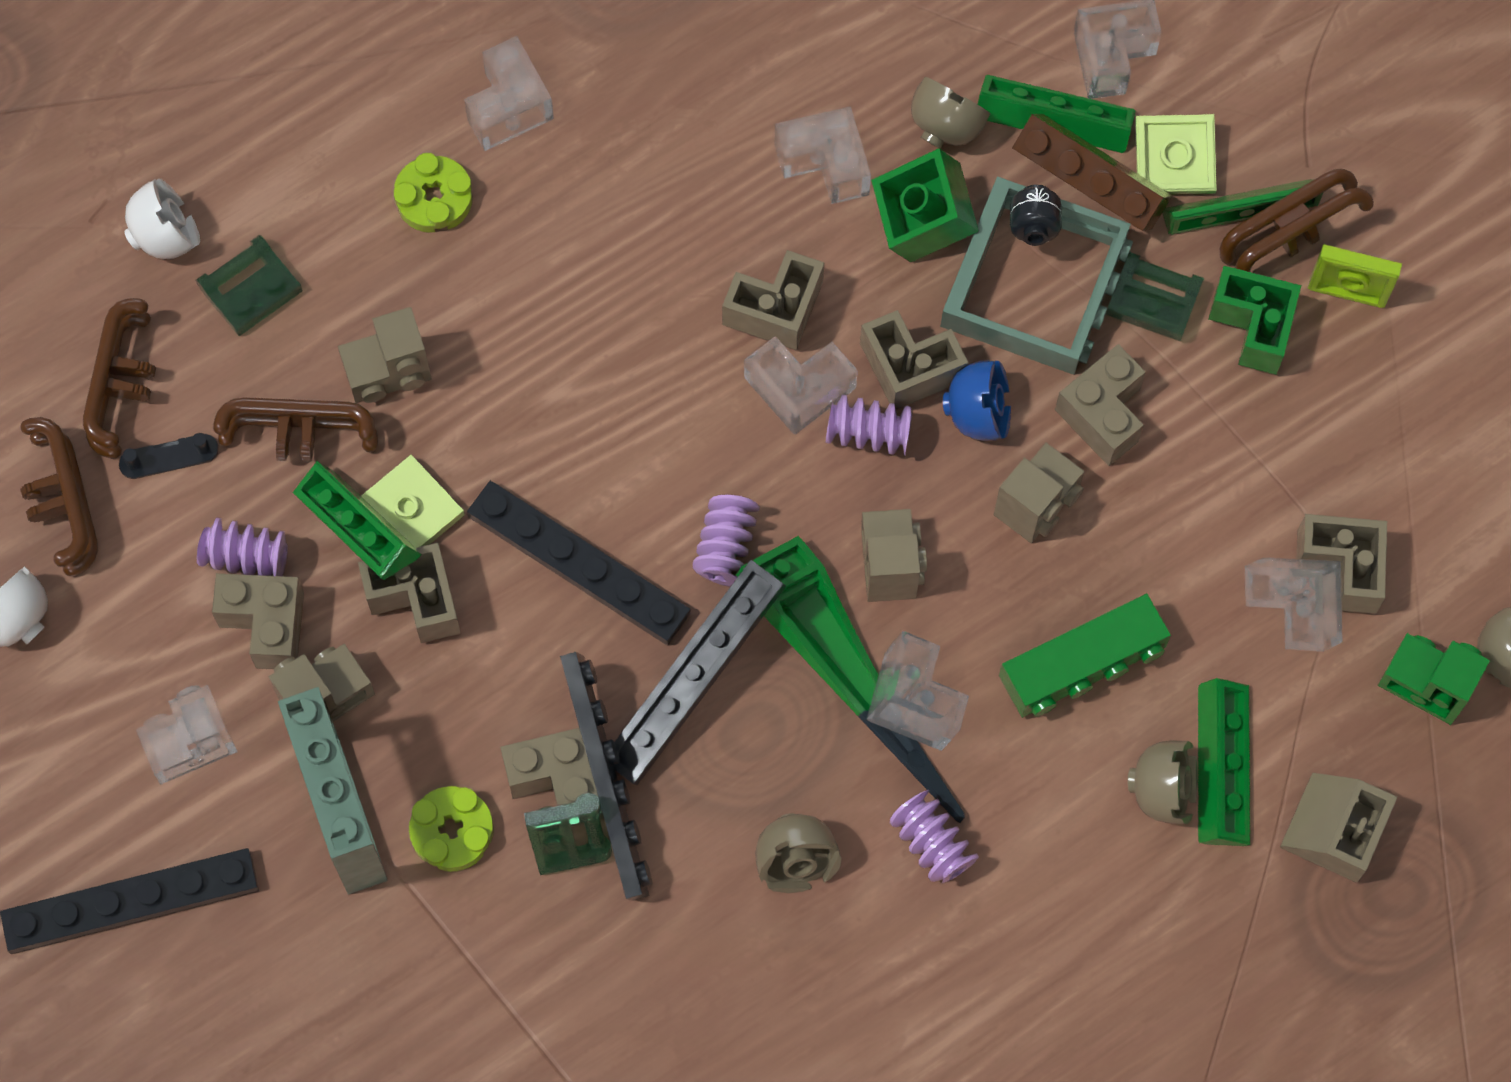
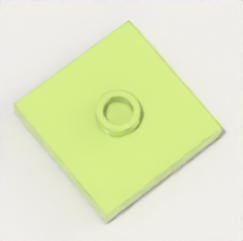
[1135,114,1217,195]
[361,455,465,548]

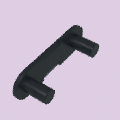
[119,433,219,479]

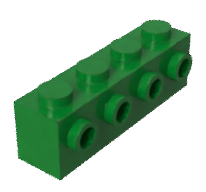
[999,593,1171,718]

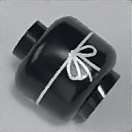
[1010,184,1062,246]

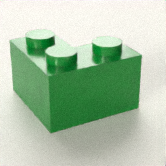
[1208,266,1302,375]
[1377,633,1490,725]

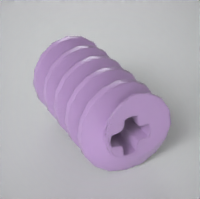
[825,395,912,455]
[692,495,760,586]
[197,517,288,576]
[890,790,979,883]

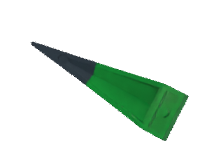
[736,535,965,823]

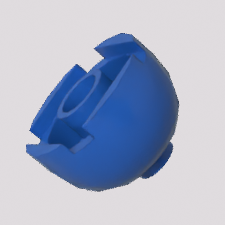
[943,360,1011,441]

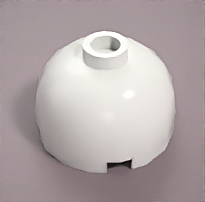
[124,179,200,259]
[0,566,48,647]

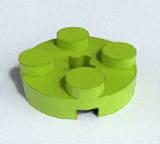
[394,153,472,233]
[409,786,494,872]

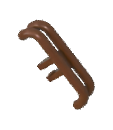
[1219,169,1374,272]
[83,298,156,459]
[213,397,378,462]
[20,417,98,576]

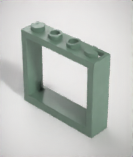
[940,176,1133,375]
[278,687,388,895]

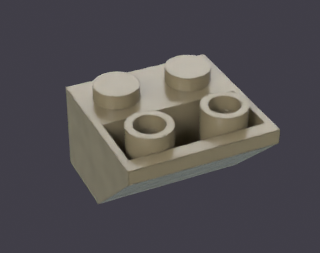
[1280,773,1397,883]

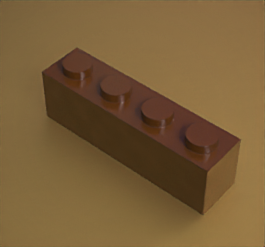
[1012,114,1173,231]

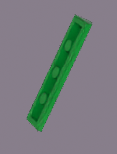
[977,75,1136,153]
[1162,179,1324,235]
[292,461,422,580]
[1198,678,1250,846]

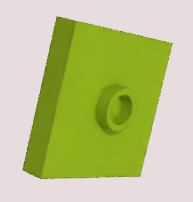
[1308,244,1402,308]

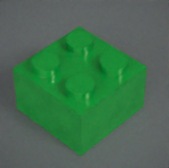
[871,148,979,263]

